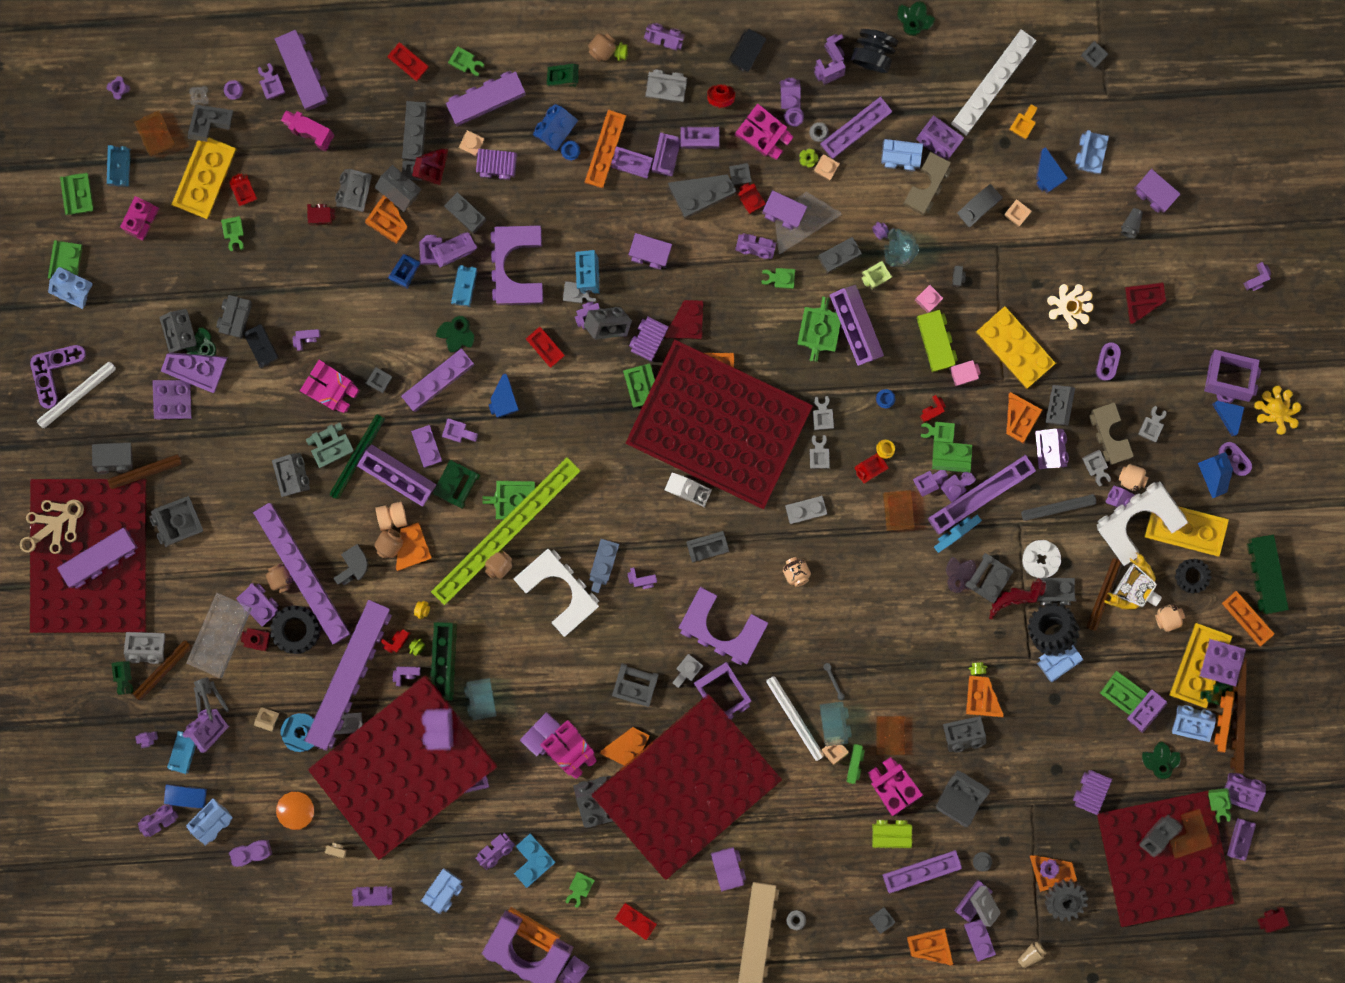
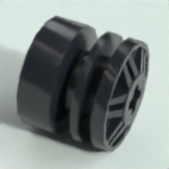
[851,29,898,73]

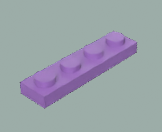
[820,97,892,159]
[882,850,962,893]

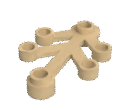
[20,500,84,554]

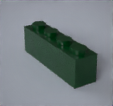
[1246,534,1289,614]
[431,622,457,700]

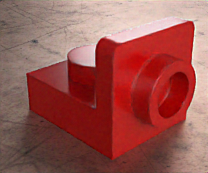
[229,174,257,206]
[737,183,766,214]
[920,395,946,423]
[854,453,889,483]
[381,629,411,654]

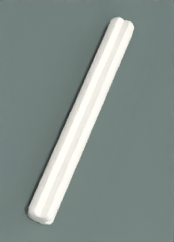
[37,362,116,428]
[766,676,824,761]

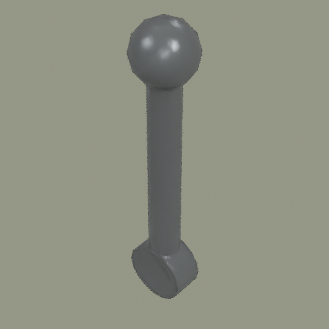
[823,663,845,700]

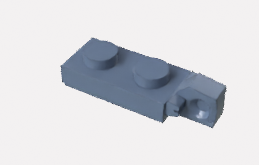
[590,539,619,593]

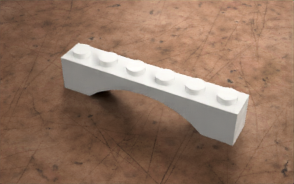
[951,30,1036,135]

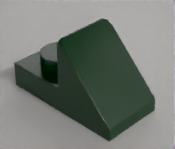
[547,64,579,87]

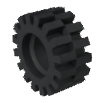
[1175,559,1211,593]

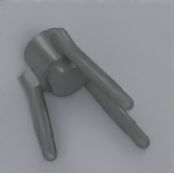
[193,677,229,720]

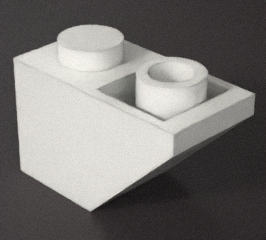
[665,473,712,507]

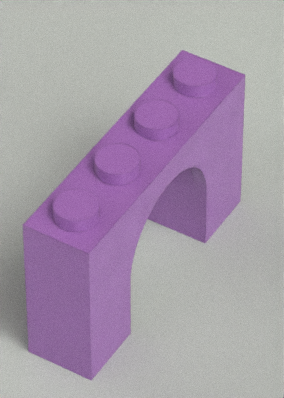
[491,226,543,305]
[679,587,768,665]
[482,910,573,983]

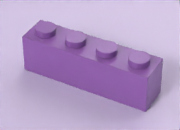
[275,30,329,111]
[446,71,526,126]
[830,285,884,366]
[401,349,474,413]
[357,444,437,507]
[58,528,138,589]

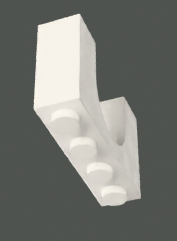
[1097,482,1188,566]
[514,549,599,637]

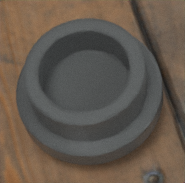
[973,852,992,872]

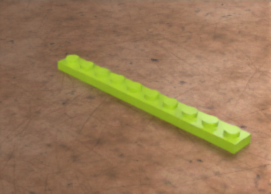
[431,457,581,605]

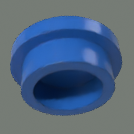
[561,141,580,160]
[876,389,895,408]

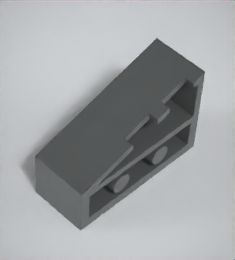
[668,175,736,219]

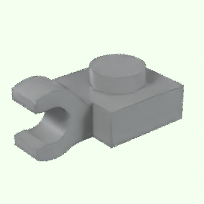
[673,654,703,688]

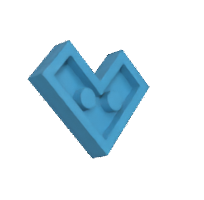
[934,515,982,553]
[514,833,555,888]

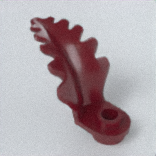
[989,578,1046,620]

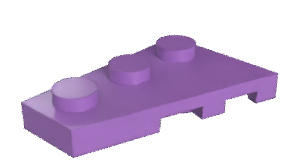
[161,353,228,393]

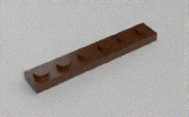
[1230,657,1247,773]

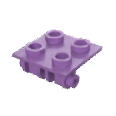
[153,380,191,420]
[1200,639,1246,686]

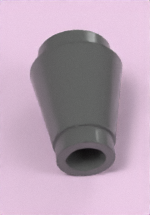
[1121,208,1143,238]

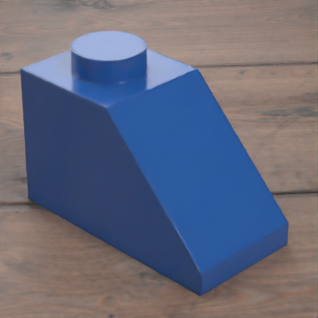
[1036,147,1068,194]
[488,374,519,418]
[1198,452,1233,499]

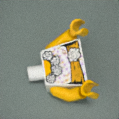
[1105,552,1162,609]

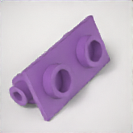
[644,23,685,50]
[735,233,776,259]
[138,805,179,837]
[476,833,515,870]
[352,886,392,906]

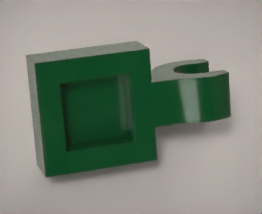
[111,661,133,695]
[1200,682,1233,705]

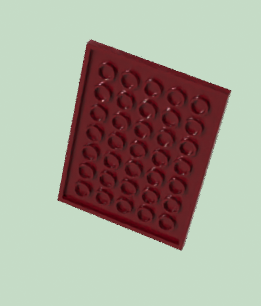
[625,339,813,510]
[30,479,146,633]
[308,675,497,860]
[591,694,782,881]

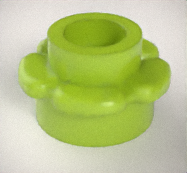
[614,42,628,61]
[800,149,818,167]
[408,639,426,657]
[969,662,988,676]

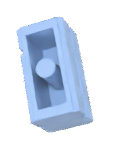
[881,139,923,171]
[1037,645,1083,682]
[186,798,233,845]
[421,868,463,914]

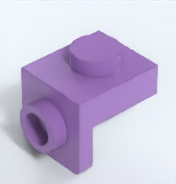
[780,78,800,109]
[419,235,442,265]
[1244,262,1271,291]
[575,301,600,330]
[1106,486,1135,507]
[628,567,657,589]
[558,956,589,983]

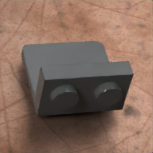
[936,770,990,827]
[573,776,613,828]

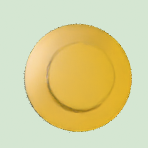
[876,440,895,459]
[414,601,430,620]

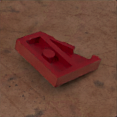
[412,148,448,185]
[1125,282,1166,324]
[665,300,703,340]

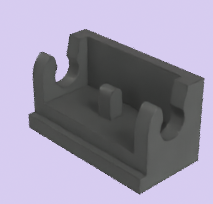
[686,531,729,562]

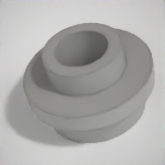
[809,123,829,142]
[787,911,806,930]

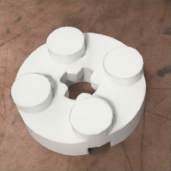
[1022,540,1061,578]

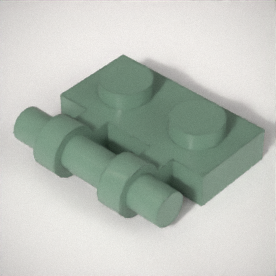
[306,422,354,468]

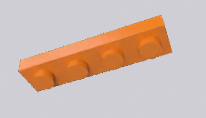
[585,110,626,189]

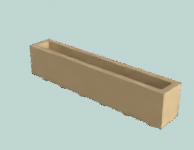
[738,881,779,983]

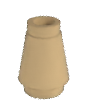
[1017,941,1047,969]

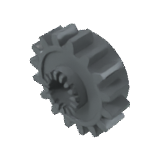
[1045,879,1088,921]

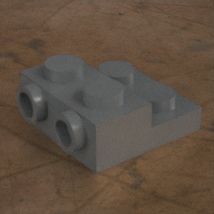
[150,496,203,547]

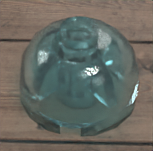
[884,228,919,267]

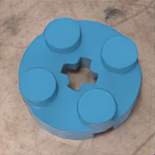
[281,713,314,752]

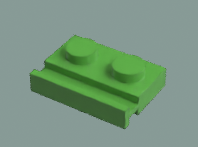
[60,173,94,215]
[48,240,83,279]
[623,363,655,408]
[932,441,972,473]
[1100,671,1147,715]
[846,744,865,784]

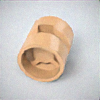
[376,501,408,532]

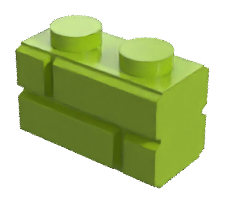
[872,820,912,848]

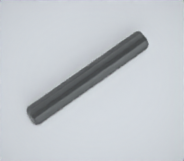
[1021,494,1096,521]

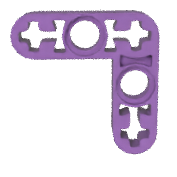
[30,345,86,409]

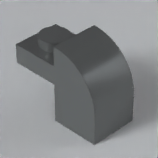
[957,184,1003,227]
[334,544,368,586]
[1139,815,1182,857]

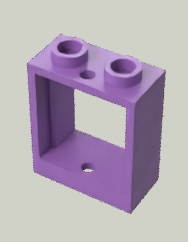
[1204,350,1261,402]
[694,662,751,719]

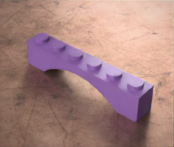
[927,455,1036,534]

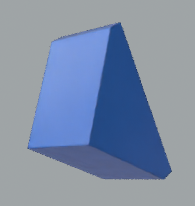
[388,254,420,289]
[1212,401,1244,436]

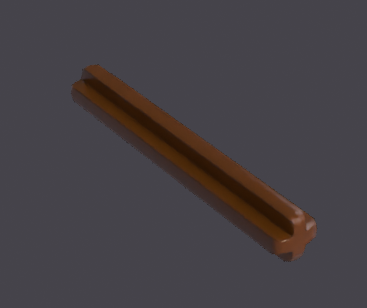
[108,454,182,489]
[1087,558,1122,631]
[133,640,192,701]

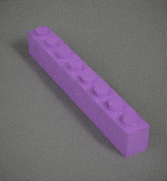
[253,503,351,644]
[305,600,392,751]

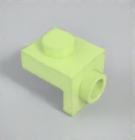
[861,261,892,289]

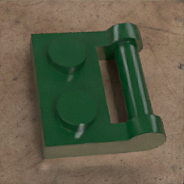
[432,460,481,509]

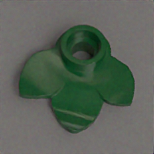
[897,1,935,36]
[436,316,474,353]
[185,327,216,356]
[1142,741,1181,780]

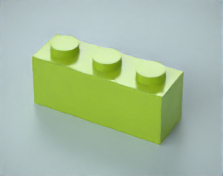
[916,310,958,373]

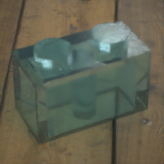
[464,678,497,720]
[820,702,851,747]

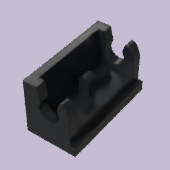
[727,28,766,72]
[244,324,280,369]

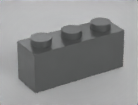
[402,101,427,161]

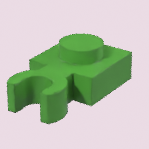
[448,46,484,77]
[221,216,244,252]
[761,268,795,289]
[920,422,955,443]
[1208,788,1232,823]
[566,871,595,908]

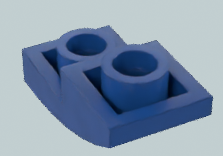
[164,784,207,808]

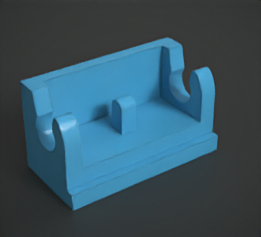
[107,145,130,187]
[575,250,600,294]
[451,265,477,307]
[167,731,196,774]

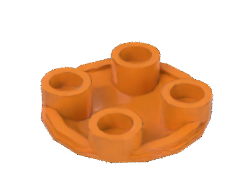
[276,792,314,830]

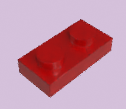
[387,42,429,82]
[526,327,565,368]
[614,903,657,940]

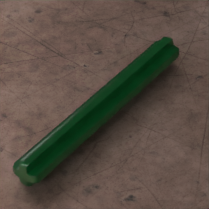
[330,414,385,500]

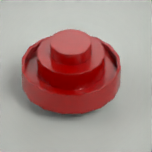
[707,84,735,108]

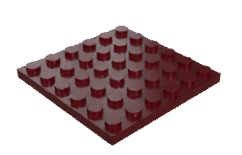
[1097,790,1234,927]

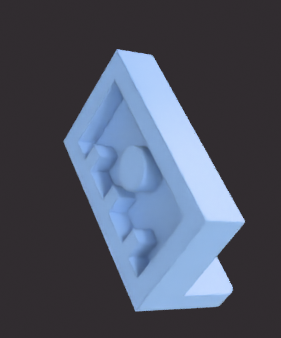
[1075,130,1109,174]
[48,267,92,309]
[1172,705,1216,742]

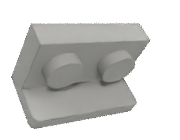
[646,70,687,103]
[124,632,165,664]

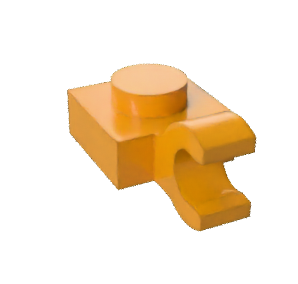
[1009,104,1037,140]

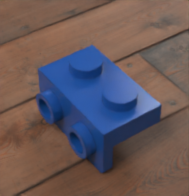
[533,104,578,151]

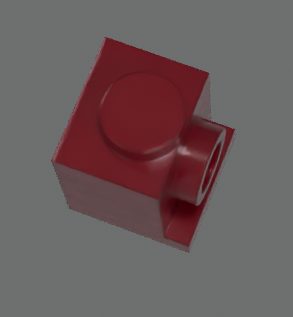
[307,204,336,225]
[241,628,271,652]
[1257,906,1290,933]

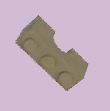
[903,152,952,215]
[1089,402,1134,465]

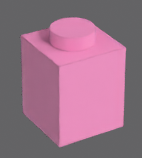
[915,285,943,313]
[950,360,981,387]

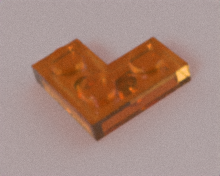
[1169,809,1212,858]

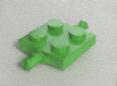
[797,297,841,362]
[483,481,548,520]

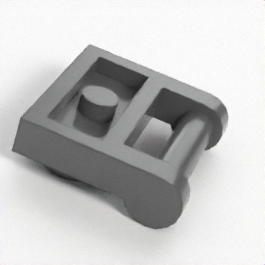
[965,553,1013,604]
[612,663,658,707]

